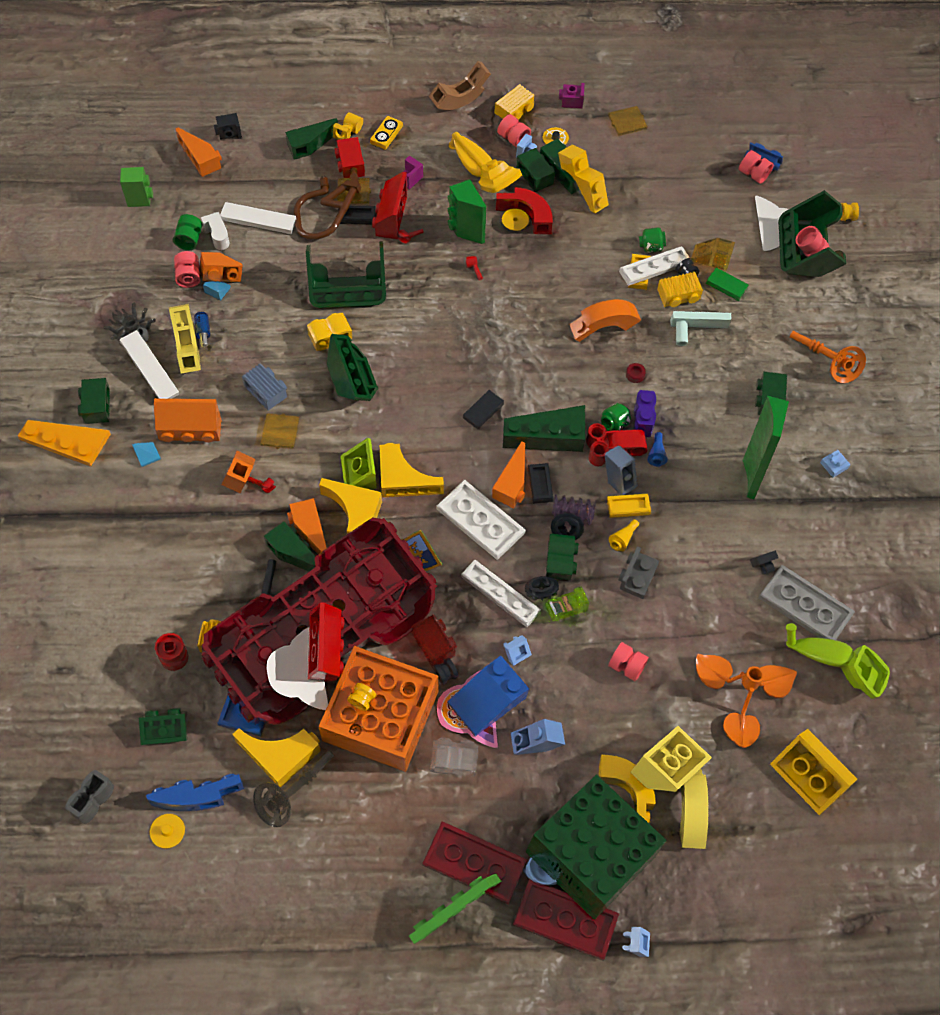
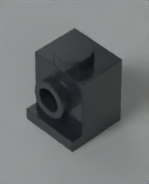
[214,113,242,140]

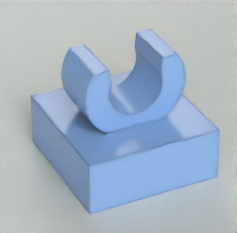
[516,134,537,158]
[820,450,851,477]
[504,635,532,666]
[622,927,650,957]

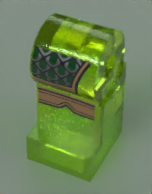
[545,586,589,621]

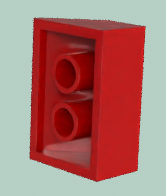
[372,172,408,239]
[308,603,344,681]

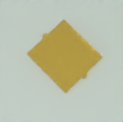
[608,106,648,136]
[337,178,371,204]
[261,413,300,449]

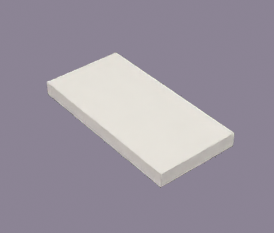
[436,480,526,560]

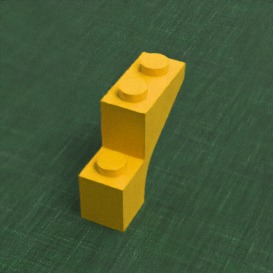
[558,144,609,213]

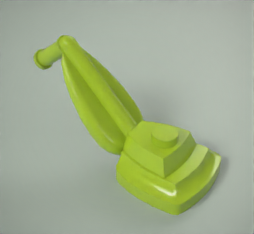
[786,623,890,699]

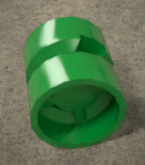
[172,214,203,250]

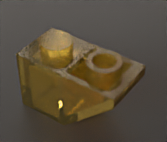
[691,238,735,271]

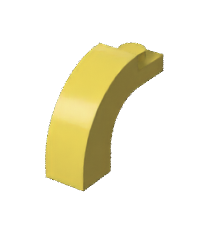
[169,304,201,374]
[679,769,708,849]

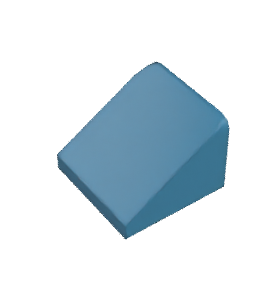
[203,281,231,301]

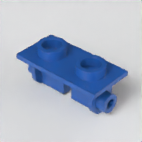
[745,142,783,171]

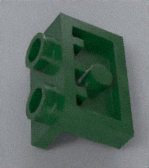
[139,708,188,745]

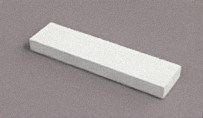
[220,202,296,234]
[619,246,690,286]
[120,330,179,399]
[461,560,541,627]

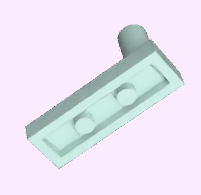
[670,311,731,346]

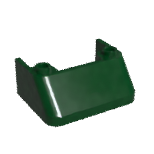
[306,241,386,308]

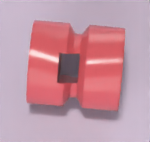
[497,114,531,148]
[739,150,774,184]
[795,226,830,258]
[174,251,201,288]
[608,642,649,682]

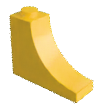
[379,443,444,498]
[319,478,382,534]
[232,728,321,788]

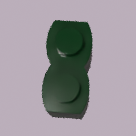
[546,534,579,581]

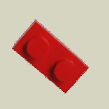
[334,137,365,180]

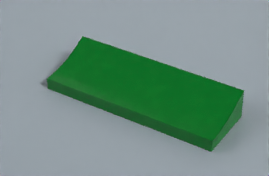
[743,396,789,499]

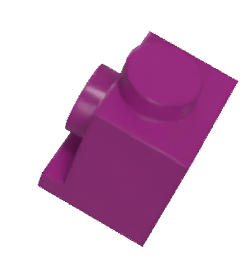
[559,83,585,109]

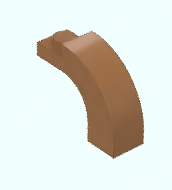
[429,61,491,110]

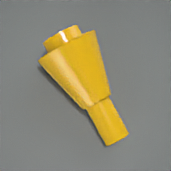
[609,519,639,551]

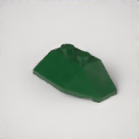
[327,334,378,401]

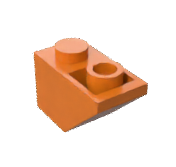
[199,252,243,282]
[221,451,255,493]

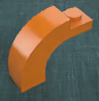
[569,299,641,342]

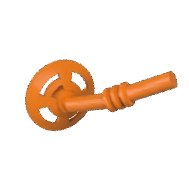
[790,331,866,383]

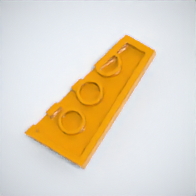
[18,420,111,467]

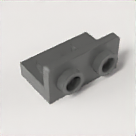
[618,546,659,599]

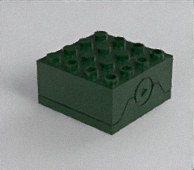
[526,774,667,920]

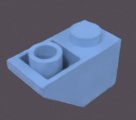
[511,719,565,755]

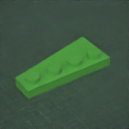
[409,873,501,944]

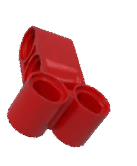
[586,423,648,467]

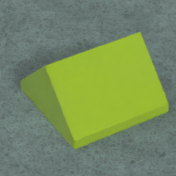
[341,438,377,489]

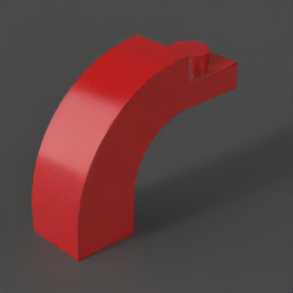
[496,187,553,234]

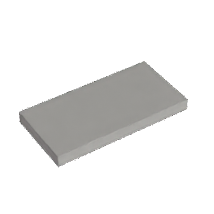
[758,565,855,640]

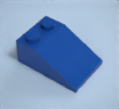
[447,656,529,736]

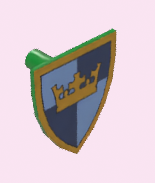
[404,530,442,571]

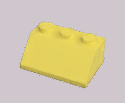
[631,726,712,792]

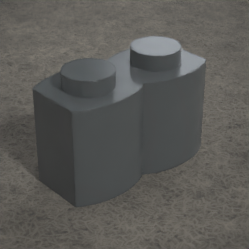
[65,770,114,824]

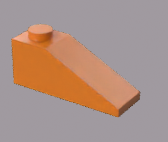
[175,127,222,177]
[492,441,525,509]
[287,498,327,554]

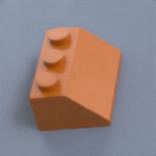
[154,398,222,443]

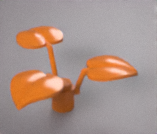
[696,654,797,748]

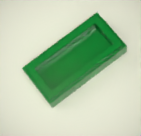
[706,267,749,301]

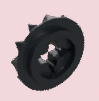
[551,511,584,540]
[525,576,559,601]

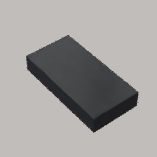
[338,205,376,225]
[463,390,504,429]
[528,463,554,504]

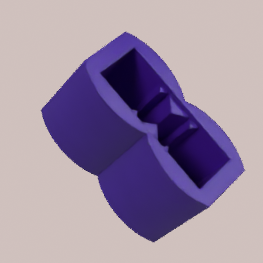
[633,390,657,438]

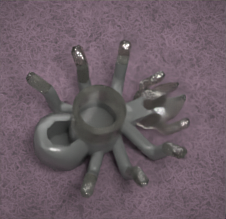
[104,302,156,342]

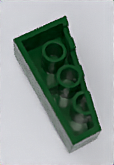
[502,405,585,452]

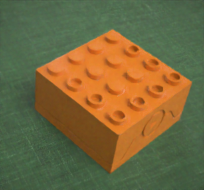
[319,646,438,772]

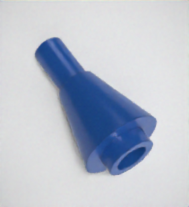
[647,432,668,467]

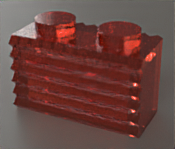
[411,614,457,668]

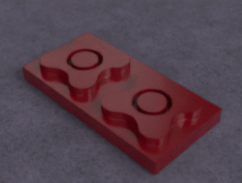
[422,821,527,905]
[513,879,619,961]

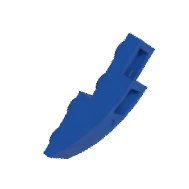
[146,774,244,811]

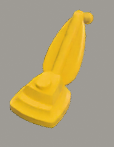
[449,132,522,193]

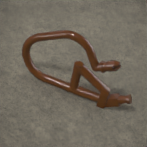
[294,167,361,240]

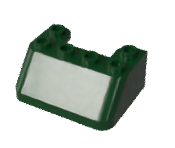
[778,190,846,277]

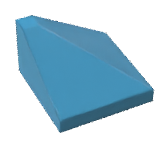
[132,442,161,467]

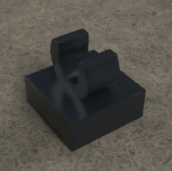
[750,550,779,574]

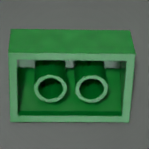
[447,179,486,244]

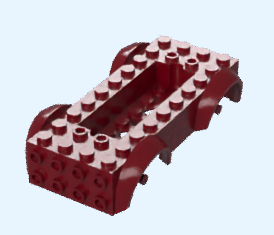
[201,517,437,725]

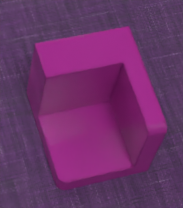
[403,156,423,190]

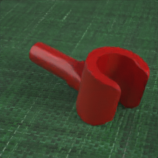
[397,229,424,244]
[466,256,483,280]
[247,476,276,493]

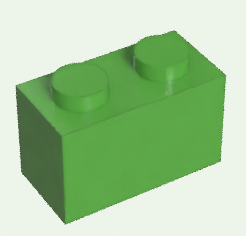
[120,167,153,207]

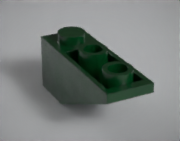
[285,118,339,160]
[264,521,318,572]

